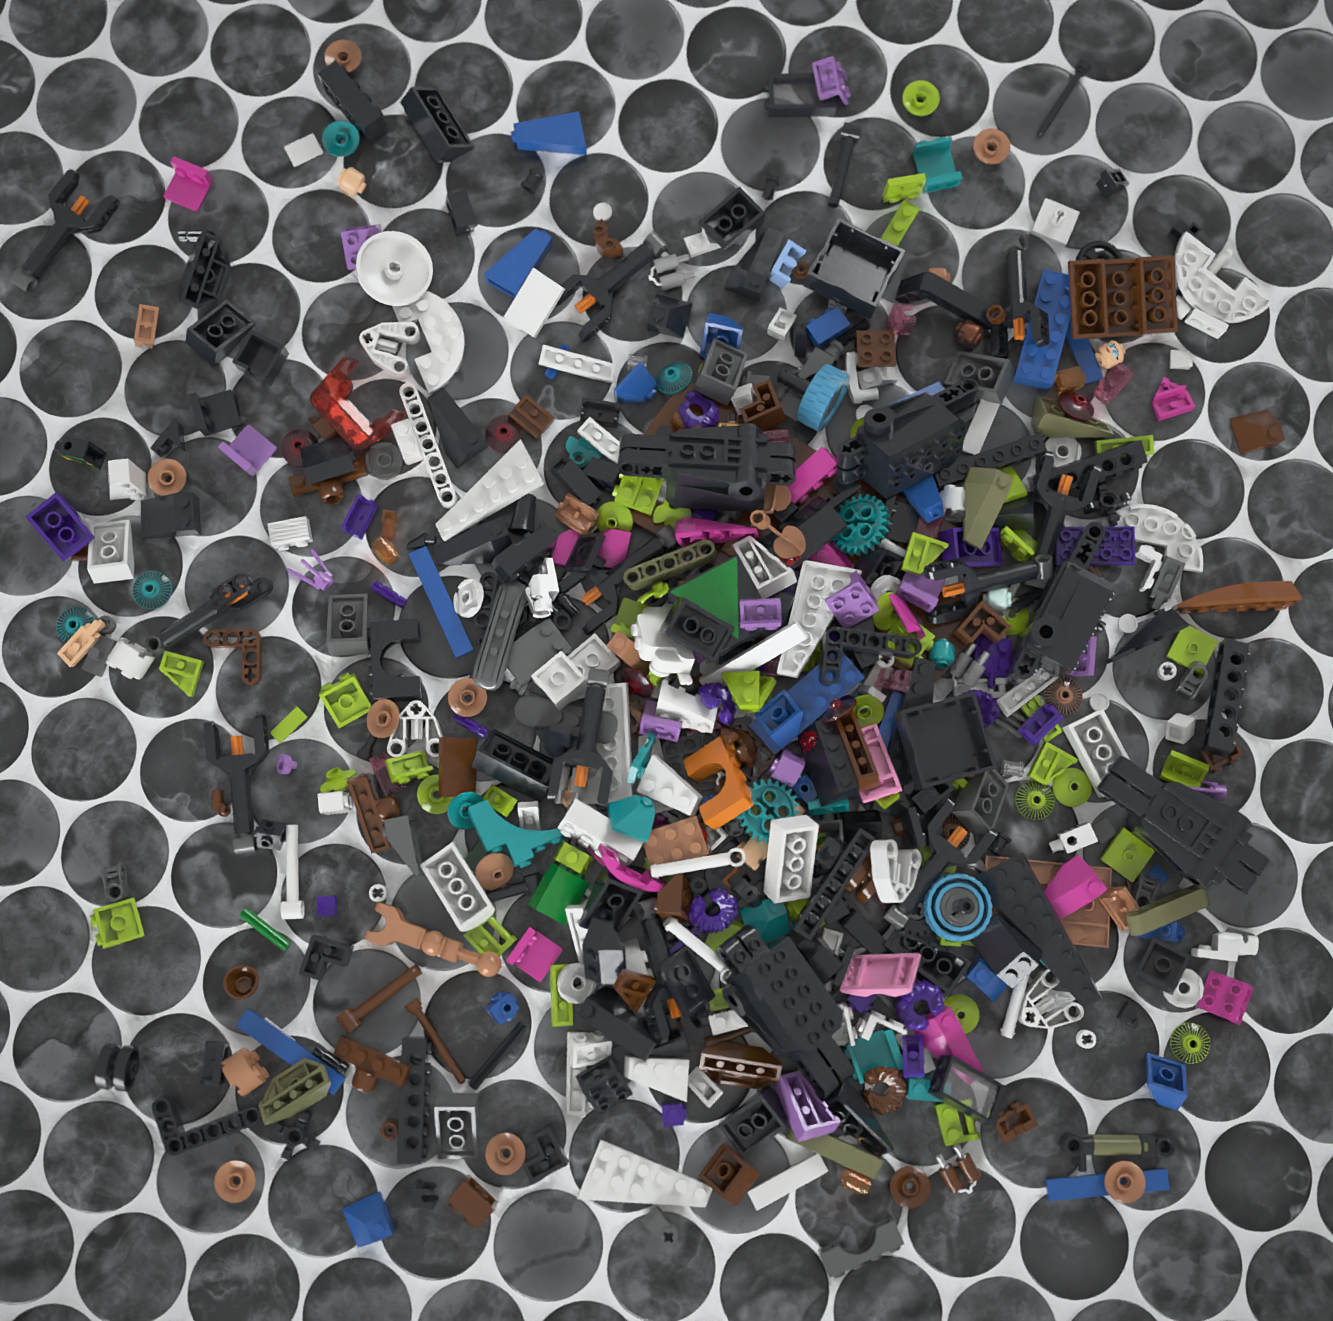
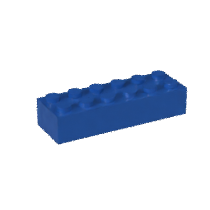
[1012,269,1071,391]
[749,652,865,755]

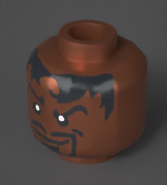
[954,320,984,348]

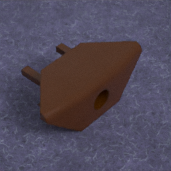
[308,411,348,441]

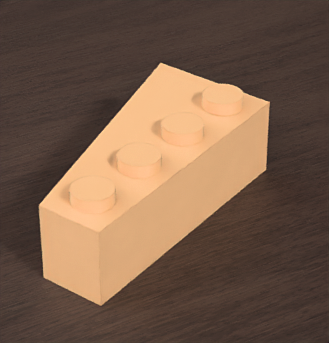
[735,800,806,871]

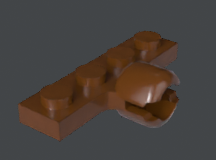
[288,456,368,505]
[347,774,400,854]
[333,1035,412,1093]

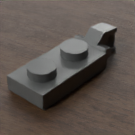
[1150,556,1185,611]

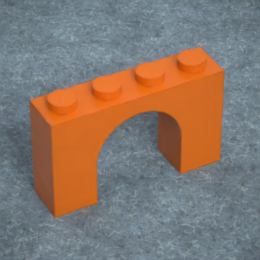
[683,736,754,830]

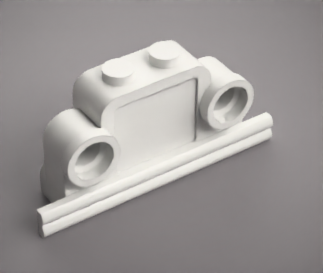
[631,604,695,685]

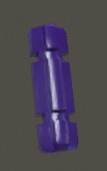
[371,581,407,608]
[452,714,489,739]

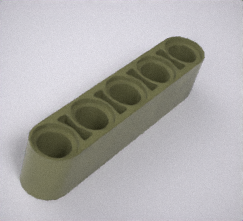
[623,540,717,590]
[1125,885,1210,936]
[786,1126,884,1180]

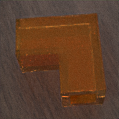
[381,510,399,540]

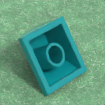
[607,795,656,843]
[738,898,790,943]

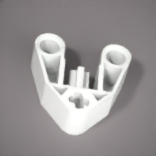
[359,322,421,380]
[387,700,443,758]
[870,840,921,903]
[1018,968,1084,1029]

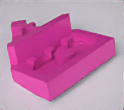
[1151,377,1195,421]
[598,528,631,568]
[552,529,580,567]

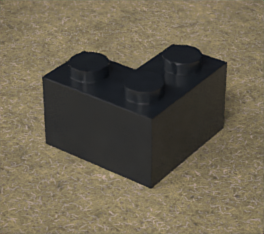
[299,934,354,980]
[522,1124,569,1184]

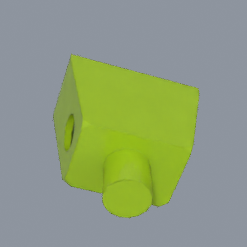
[553,841,595,876]

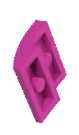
[889,593,926,640]

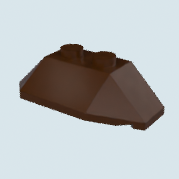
[699,1041,782,1089]

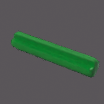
[239,908,291,951]

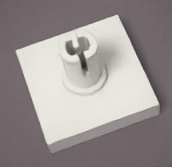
[1030,198,1080,247]

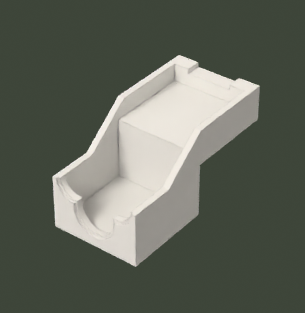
[531,633,621,711]

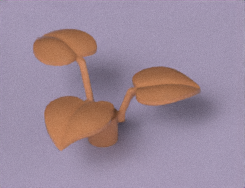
[722,485,806,559]

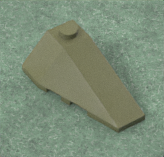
[1031,395,1113,438]
[963,467,1013,550]

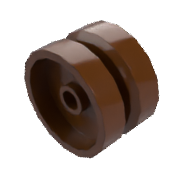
[844,853,876,904]

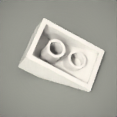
[87,520,134,583]

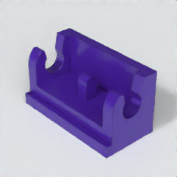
[341,493,379,540]
[1017,703,1064,746]

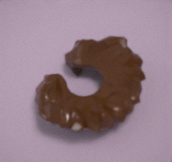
[720,727,758,768]
[863,1066,907,1115]

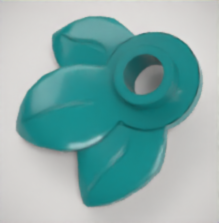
[566,436,603,468]

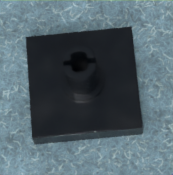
[564,533,606,572]

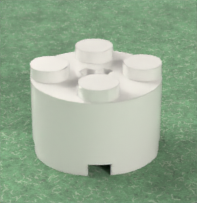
[939,485,965,522]
[105,637,155,680]

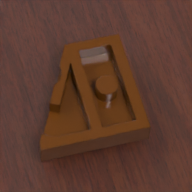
[612,969,656,1013]

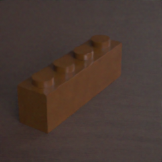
[834,709,880,792]

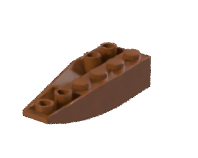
[1172,581,1301,614]

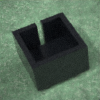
[232,329,289,386]

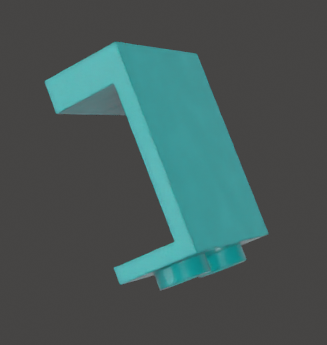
[912,137,962,194]
[843,1027,903,1084]

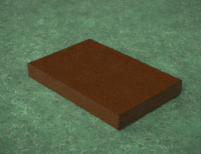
[438,737,476,797]

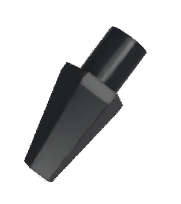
[406,532,437,550]

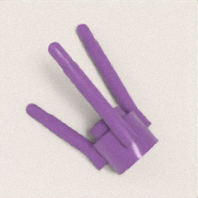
[287,549,334,591]
[1190,780,1227,801]

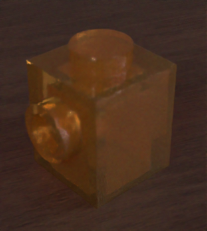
[1054,365,1086,395]

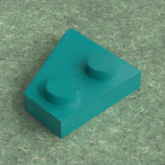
[627,732,656,784]

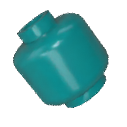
[929,638,955,669]

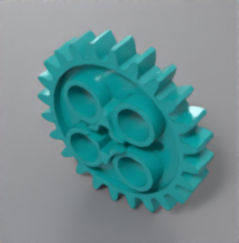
[832,494,891,556]
[736,779,801,844]

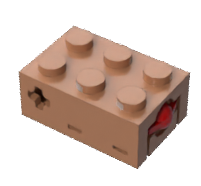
[643,815,713,866]

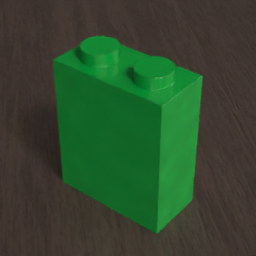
[528,862,590,926]

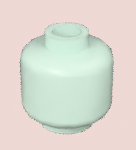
[983,587,1012,612]

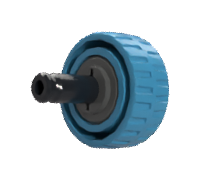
[777,364,850,431]
[922,873,993,941]

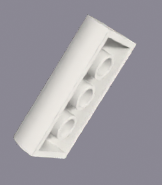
[420,842,495,931]

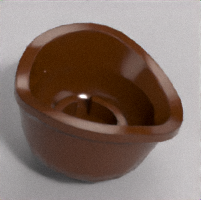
[223,965,259,1000]

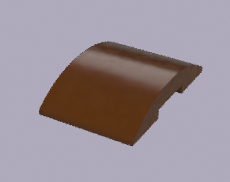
[1068,255,1178,339]

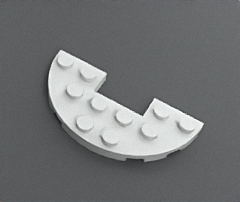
[1174,231,1274,323]
[392,291,465,395]
[1101,504,1203,573]

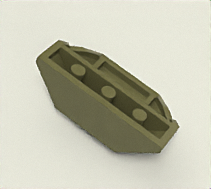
[258,1058,331,1125]

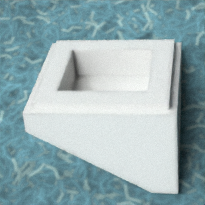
[1170,350,1193,370]

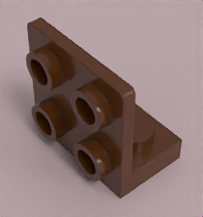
[854,330,896,367]

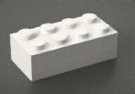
[1062,708,1130,798]
[558,799,643,867]
[763,815,819,903]

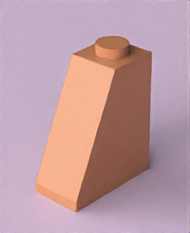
[606,630,651,676]

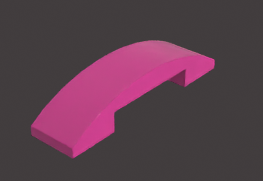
[598,844,665,892]

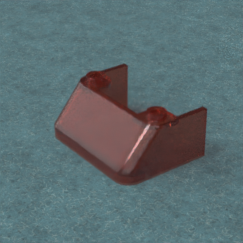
[310,357,407,450]

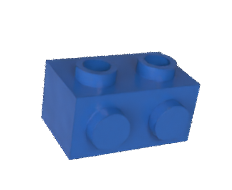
[805,306,850,349]

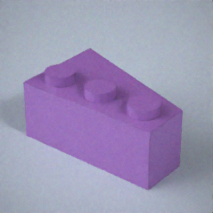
[766,747,805,791]
[774,1071,841,1142]

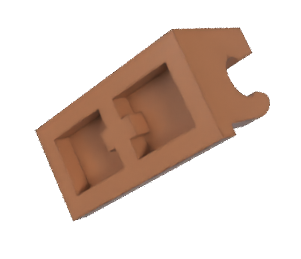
[134,304,160,349]
[554,493,600,535]
[1099,887,1139,931]

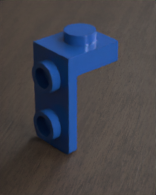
[1136,922,1185,944]

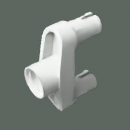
[843,352,879,404]

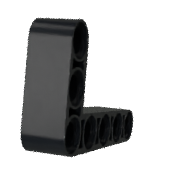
[895,272,992,330]
[818,627,922,687]
[662,732,718,821]
[152,1095,262,1156]

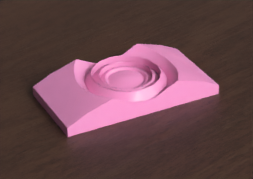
[859,724,902,803]
[840,953,921,997]

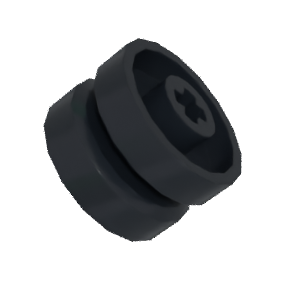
[95,1043,139,1092]

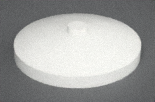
[356,231,433,306]

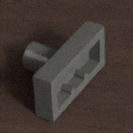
[82,635,117,677]

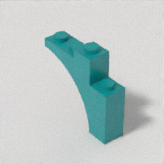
[467,799,565,868]

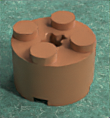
[221,1047,269,1096]

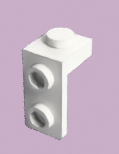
[1135,545,1163,592]
[858,659,893,703]

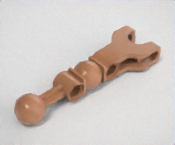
[364,902,502,977]

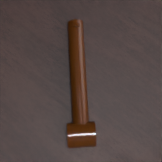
[336,964,422,1034]

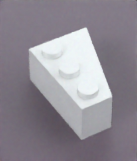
[108,459,148,500]
[733,536,797,599]
[655,679,718,733]
[637,755,703,816]
[622,938,654,1013]
[623,1055,689,1102]

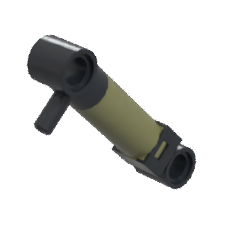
[1059,1132,1176,1172]

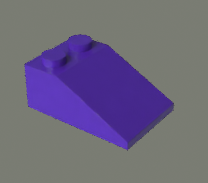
[25,492,95,562]
[938,528,1003,569]

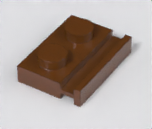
[508,394,555,440]

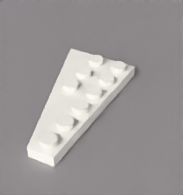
[435,439,544,541]
[777,560,862,678]
[580,683,634,805]
[577,1140,712,1207]

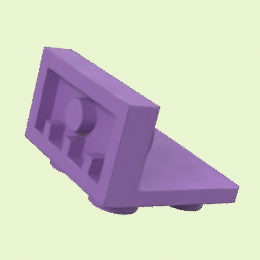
[812,56,851,105]
[341,224,382,270]
[218,425,277,477]
[825,570,879,628]
[895,572,946,613]
[639,700,682,742]

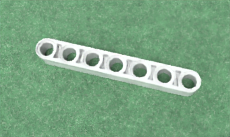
[400,383,458,509]

